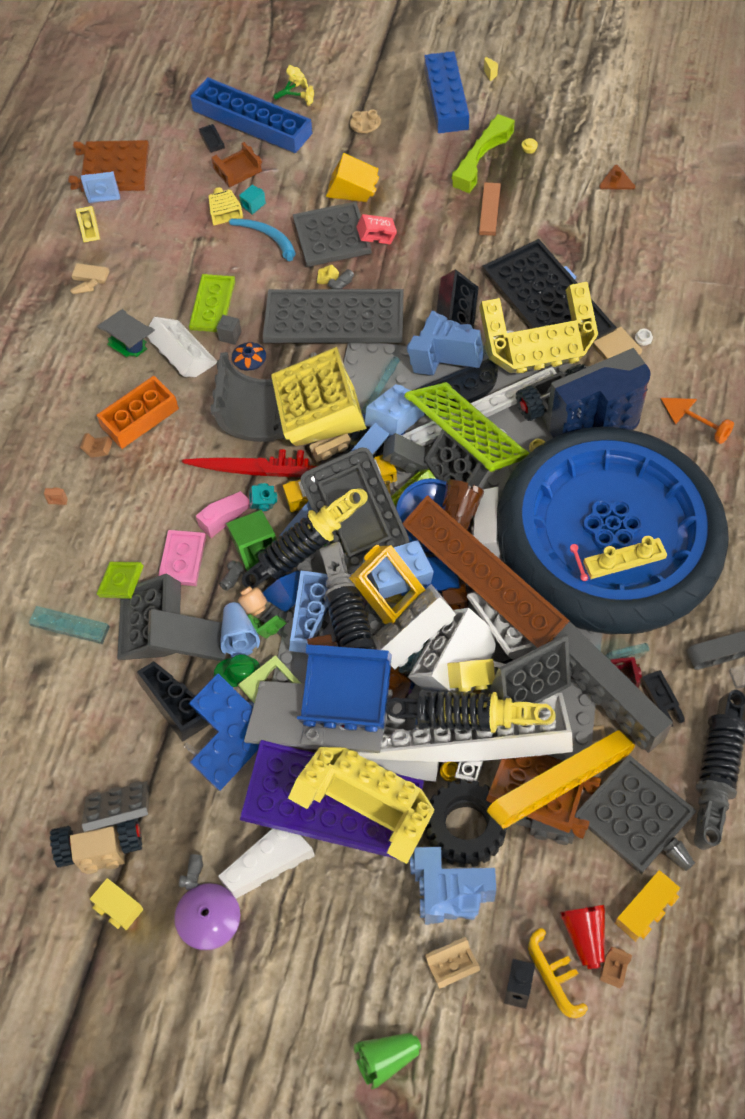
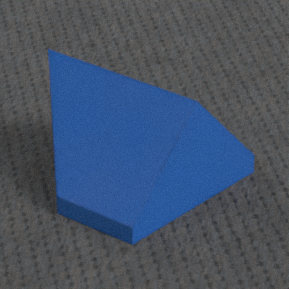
[262,571,300,612]

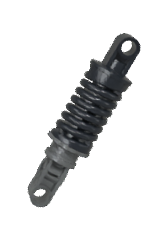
[694,690,745,850]

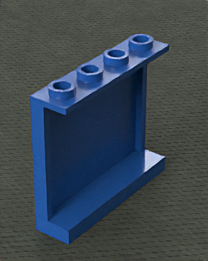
[297,645,392,732]

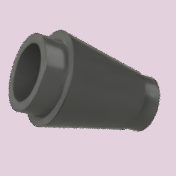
[663,838,695,871]

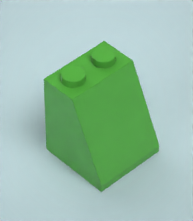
[226,510,277,575]

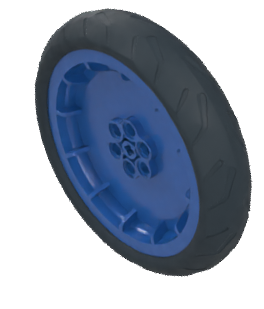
[497,427,729,634]

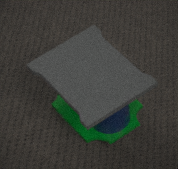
[97,309,155,357]

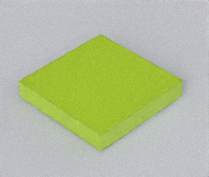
[97,561,144,599]

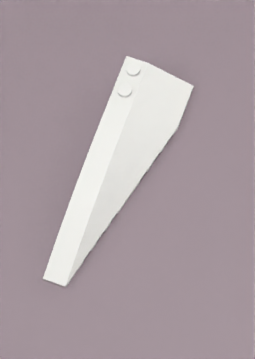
[358,693,573,762]

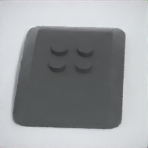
[301,447,410,574]

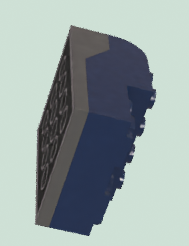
[546,348,651,438]

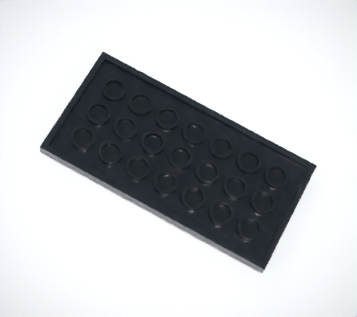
[482,239,617,344]

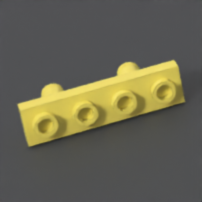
[583,536,667,579]

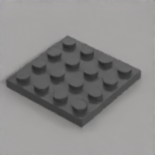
[293,201,372,267]
[576,755,697,875]

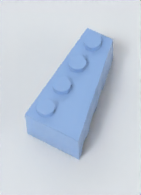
[289,570,328,653]

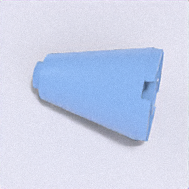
[220,602,260,657]

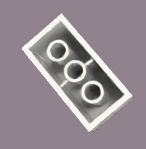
[408,608,496,697]

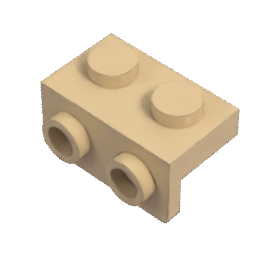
[309,433,351,462]
[425,937,480,989]

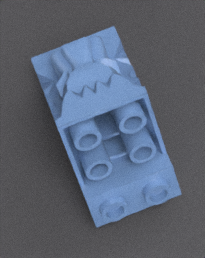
[407,311,485,376]
[410,847,496,925]

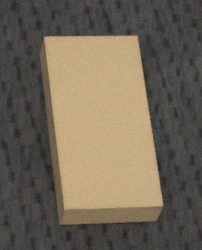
[72,263,109,284]

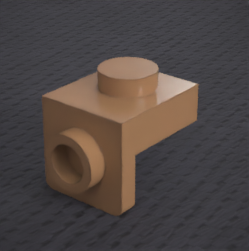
[80,433,113,458]
[599,947,632,989]

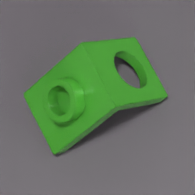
[248,614,287,639]

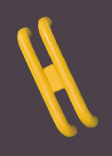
[528,928,588,1018]

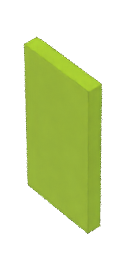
[189,274,235,332]

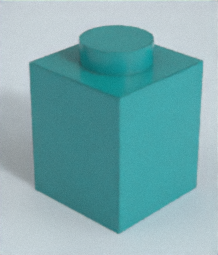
[239,184,266,215]

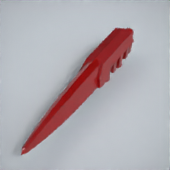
[182,449,318,478]

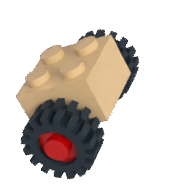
[50,818,142,874]

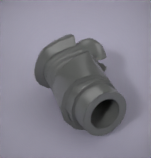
[328,269,354,289]
[219,560,244,591]
[178,854,204,890]

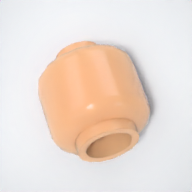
[238,586,267,616]

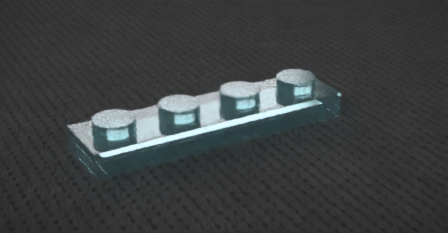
[29,606,110,644]

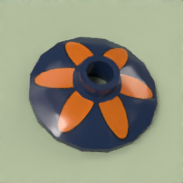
[232,342,266,371]

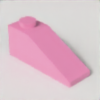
[196,491,249,538]

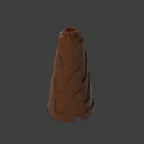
[442,480,484,530]

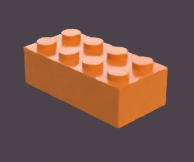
[96,376,179,449]

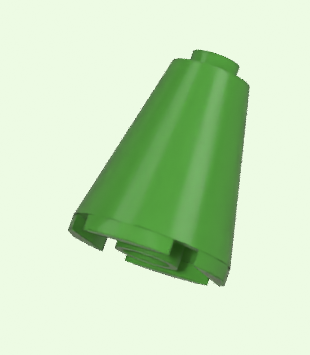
[354,1033,421,1090]

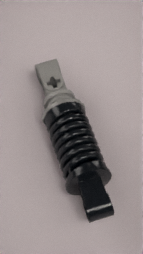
[320,542,377,650]

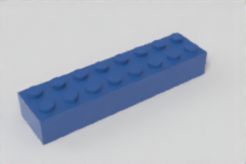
[190,77,313,153]

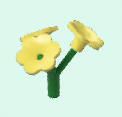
[273,65,314,106]

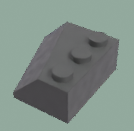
[425,428,494,487]

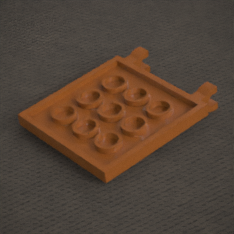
[68,140,149,192]
[486,755,601,839]

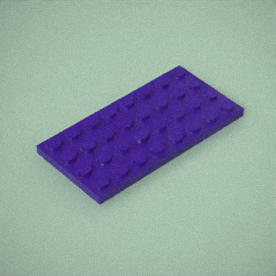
[240,740,424,860]

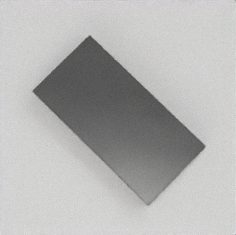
[148,609,225,661]

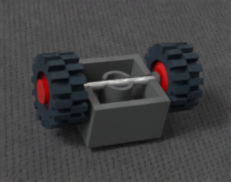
[516,364,586,423]

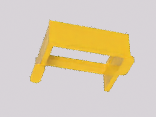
[349,545,426,624]

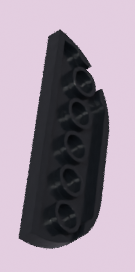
[412,358,498,416]

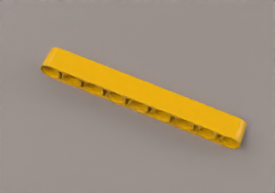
[487,730,635,829]

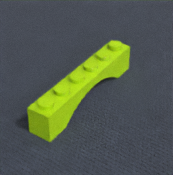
[451,114,515,193]

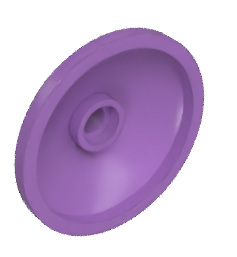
[175,883,240,950]

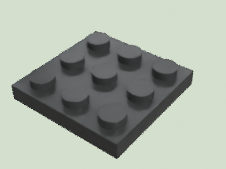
[82,781,149,832]

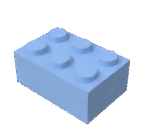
[365,384,424,436]
[363,540,434,598]

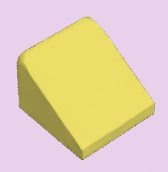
[484,57,498,81]
[317,265,339,284]

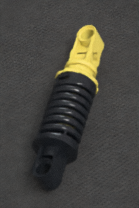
[242,488,368,588]
[386,689,556,733]

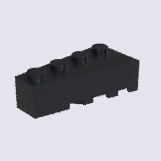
[137,661,210,742]

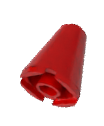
[560,905,605,970]

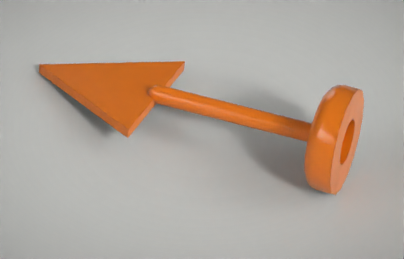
[661,398,734,444]

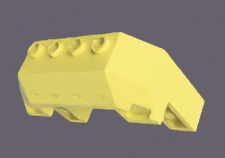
[479,282,598,374]
[288,747,435,864]

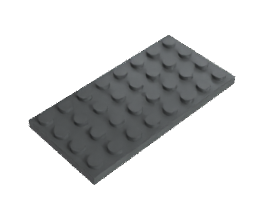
[263,289,404,343]

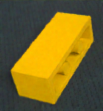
[615,870,680,942]

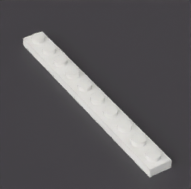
[401,367,557,446]

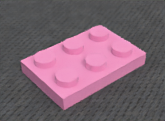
[158,530,206,586]

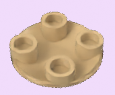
[350,109,381,133]

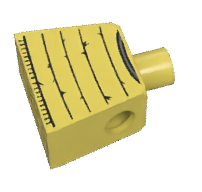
[209,187,243,226]

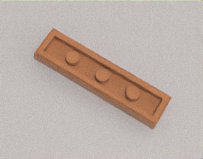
[479,182,501,236]

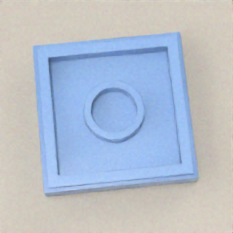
[81,172,120,203]

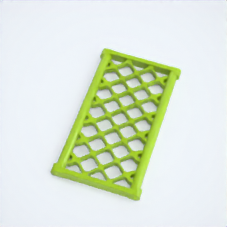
[404,382,530,472]

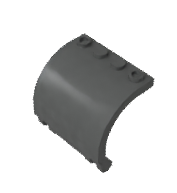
[211,352,285,442]

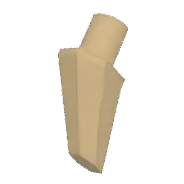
[71,278,98,294]

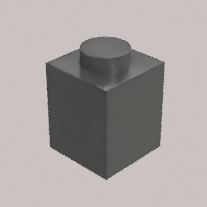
[217,315,242,345]

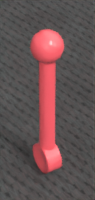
[570,544,588,581]

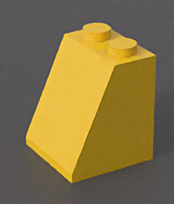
[326,153,379,202]

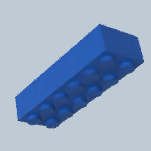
[424,51,469,134]

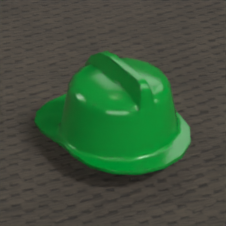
[213,654,260,687]

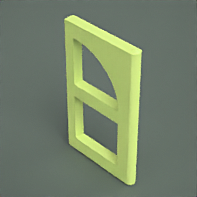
[238,655,302,704]

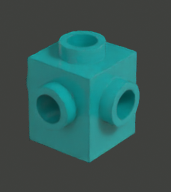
[249,483,278,511]

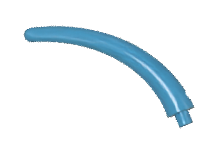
[229,219,296,261]

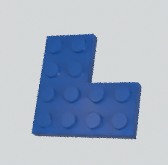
[188,673,260,791]

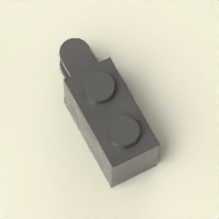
[383,433,431,473]
[515,813,579,845]

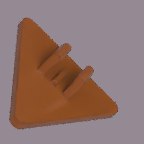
[599,165,635,190]

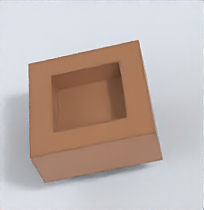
[44,487,68,505]

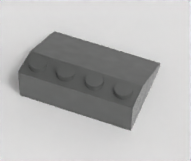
[117,573,181,660]
[489,634,571,711]

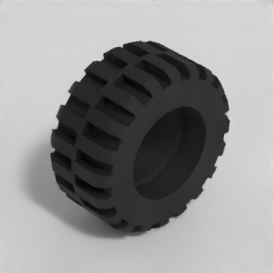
[425,779,507,867]

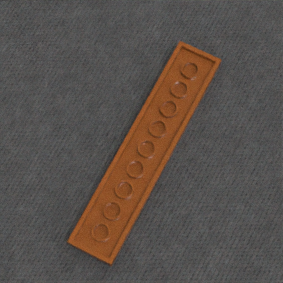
[403,495,569,648]

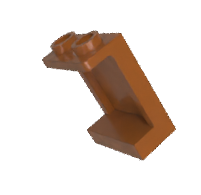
[211,142,262,188]

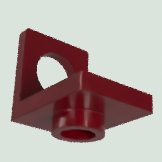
[610,657,642,688]

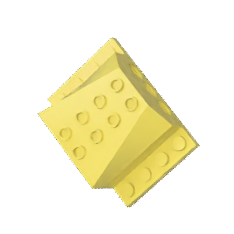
[271,347,367,446]

